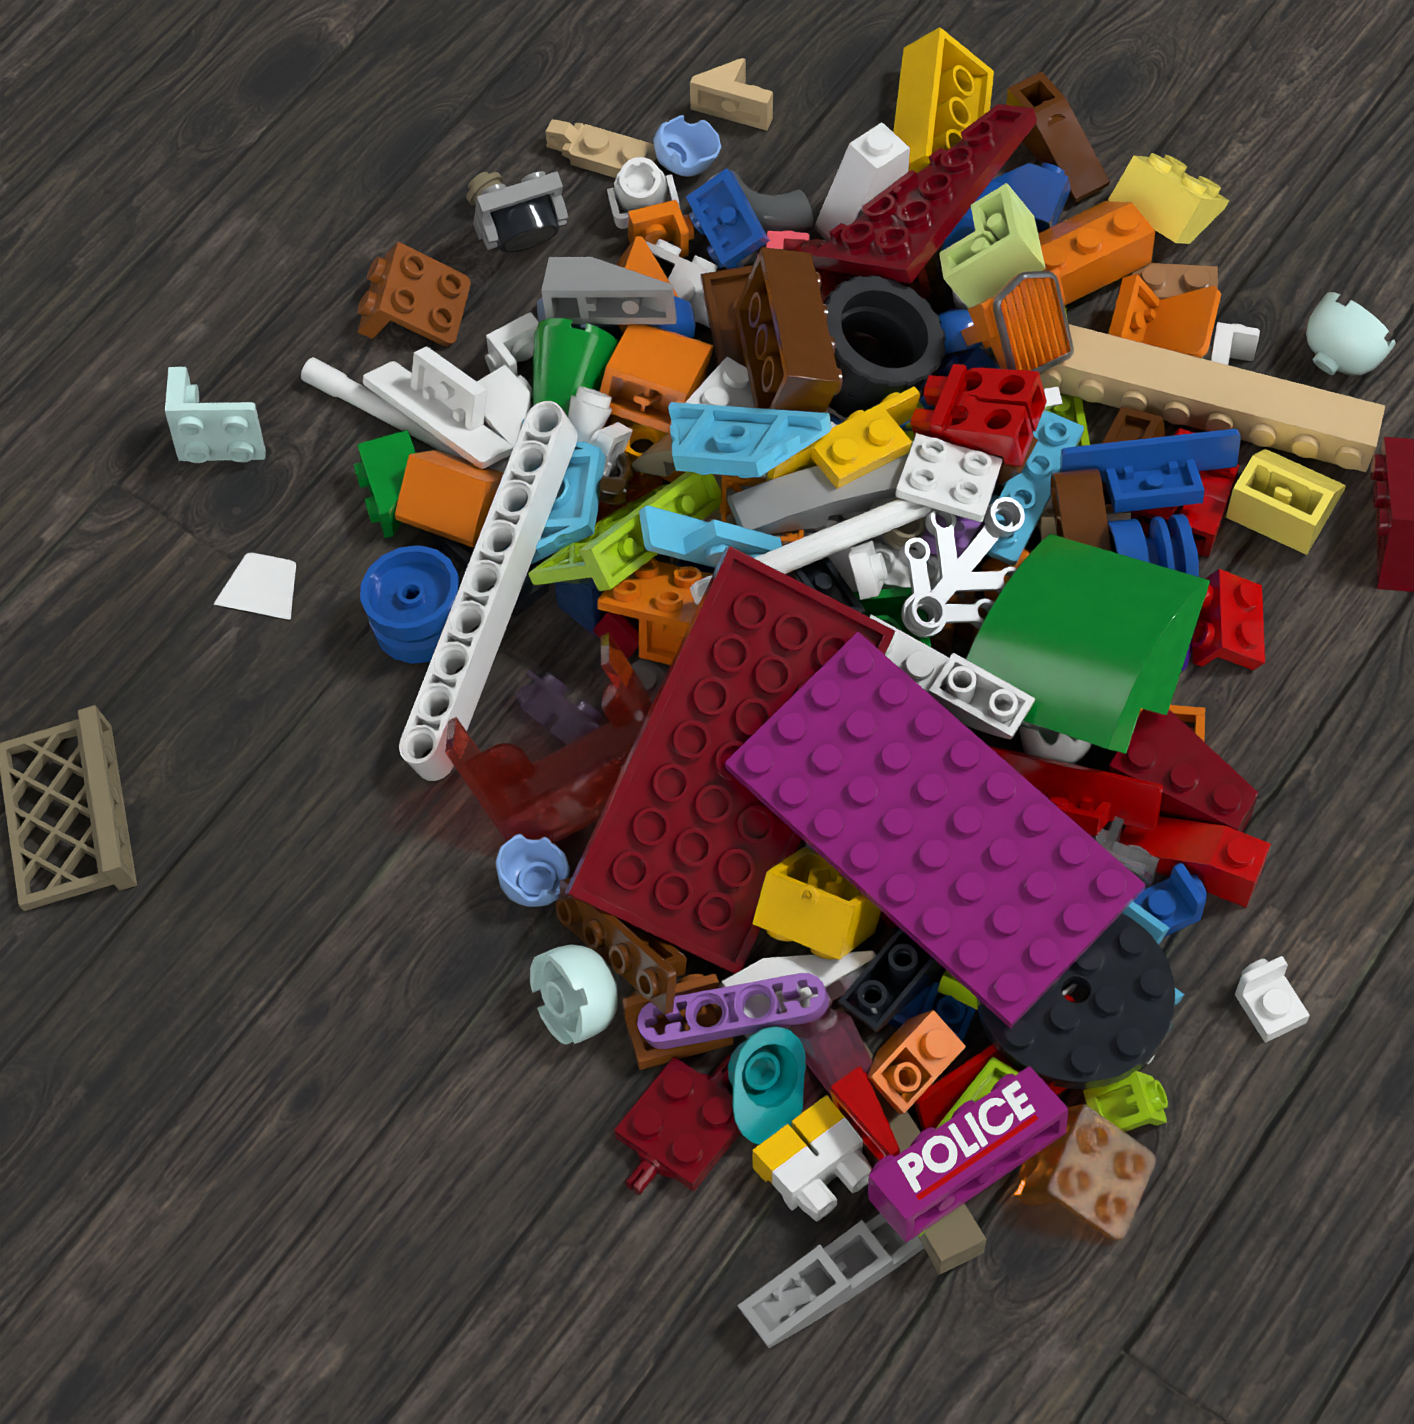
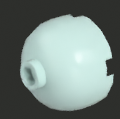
[1306,292,1396,375]
[530,944,621,1045]

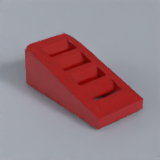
[830,1067,900,1161]

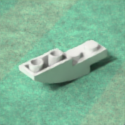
[870,615,1035,740]

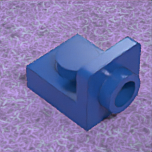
[1133,863,1207,938]

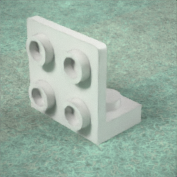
[895,433,1003,522]

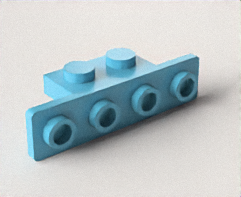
[984,411,1084,566]
[639,505,782,568]

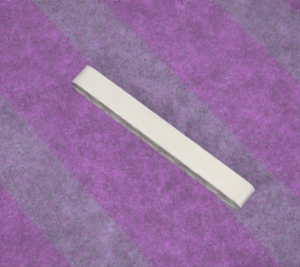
[399,401,578,781]

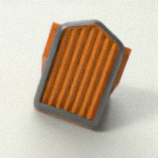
[960,268,1074,373]

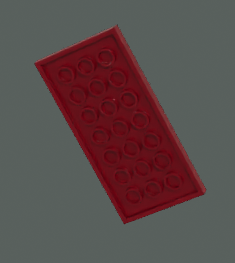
[565,546,896,975]

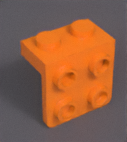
[1108,274,1221,358]

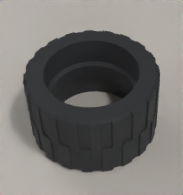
[823,275,946,418]

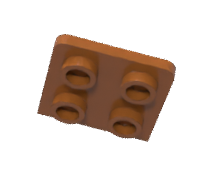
[357,242,471,347]

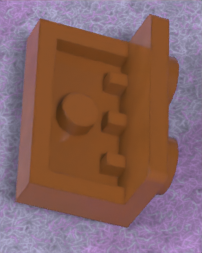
[622,974,733,1070]

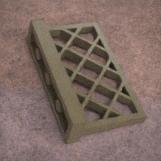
[0,705,137,911]

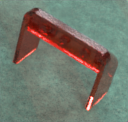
[445,632,652,844]

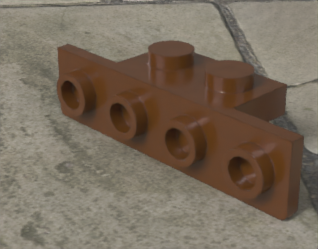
[556,877,687,1015]

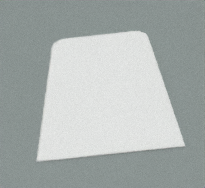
[213,553,296,620]

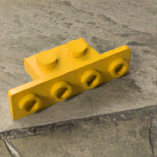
[766,387,920,489]

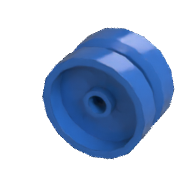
[360,545,461,664]

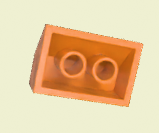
[1038,201,1155,306]

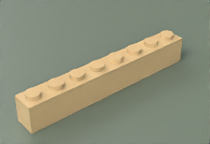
[1039,324,1385,472]

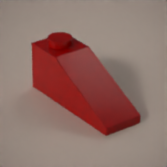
[1113,816,1271,908]

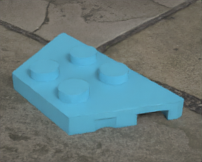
[668,402,832,478]
[502,419,606,565]

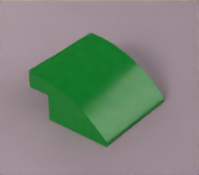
[966,534,1210,754]

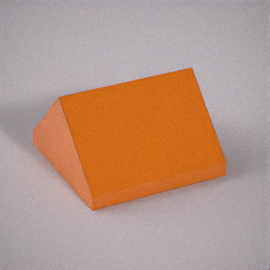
[395,450,504,548]

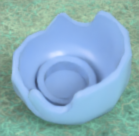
[653,115,722,177]
[495,834,571,907]

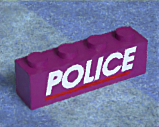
[868,1066,1069,1243]

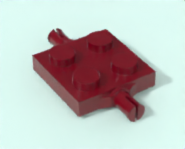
[614,1055,741,1195]

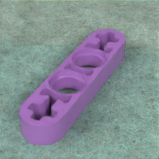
[637,973,829,1049]

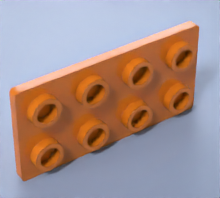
[597,558,713,665]

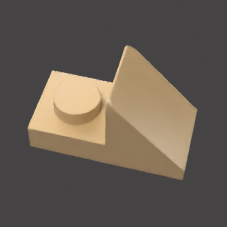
[690,58,773,131]

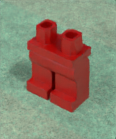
[910,364,1047,467]
[1131,428,1240,558]

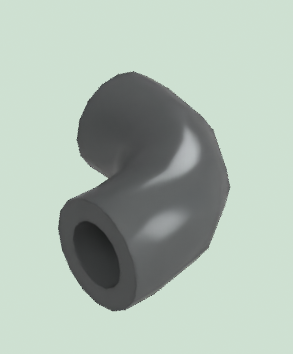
[707,170,813,235]

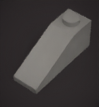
[541,257,677,324]

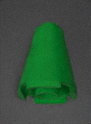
[532,318,618,431]

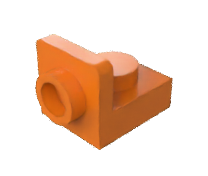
[628,200,694,258]

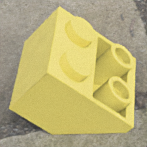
[1108,153,1229,244]
[1226,449,1346,555]

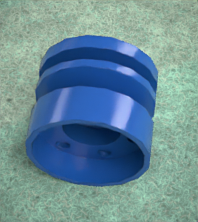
[1107,514,1199,577]

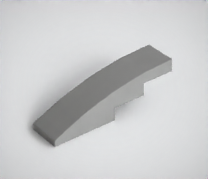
[727,454,908,534]
[738,1213,924,1348]

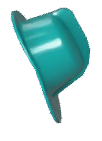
[728,1026,806,1145]

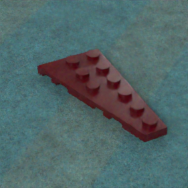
[803,104,1037,284]

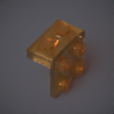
[1013,1104,1156,1240]

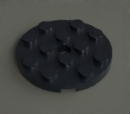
[976,913,1175,1089]

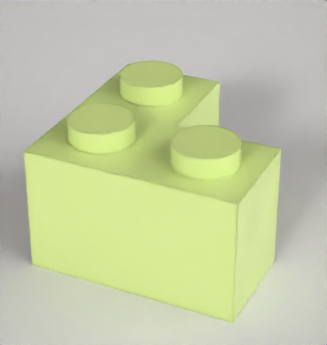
[939,183,1046,308]

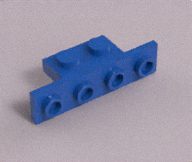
[1059,429,1241,513]

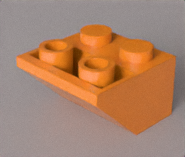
[600,324,714,434]

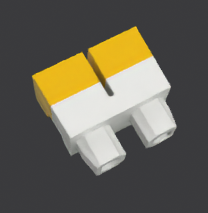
[753,1095,872,1222]

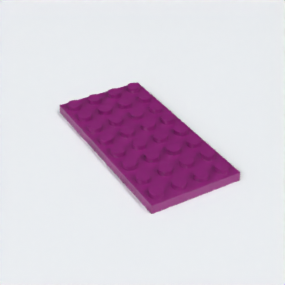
[725,632,1146,1028]

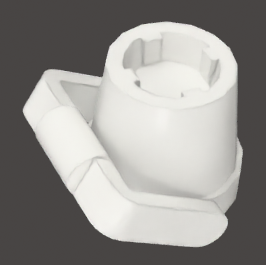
[607,157,680,229]

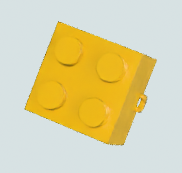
[752,847,881,960]

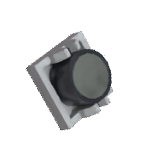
[473,171,568,253]

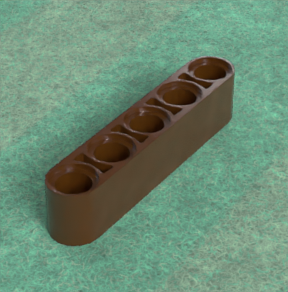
[1050,468,1112,552]

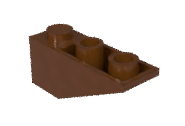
[1006,71,1110,203]

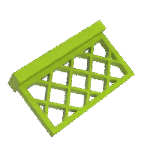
[528,472,721,591]

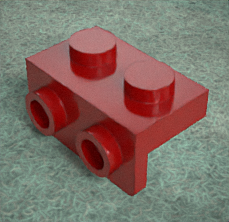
[1191,569,1265,671]

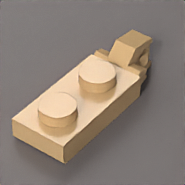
[545,119,659,178]

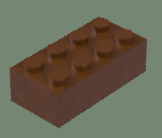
[735,247,842,413]

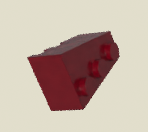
[1370,437,1414,592]
[1108,709,1259,832]

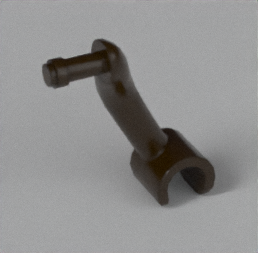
[599,453,635,505]

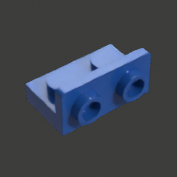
[686,168,770,269]

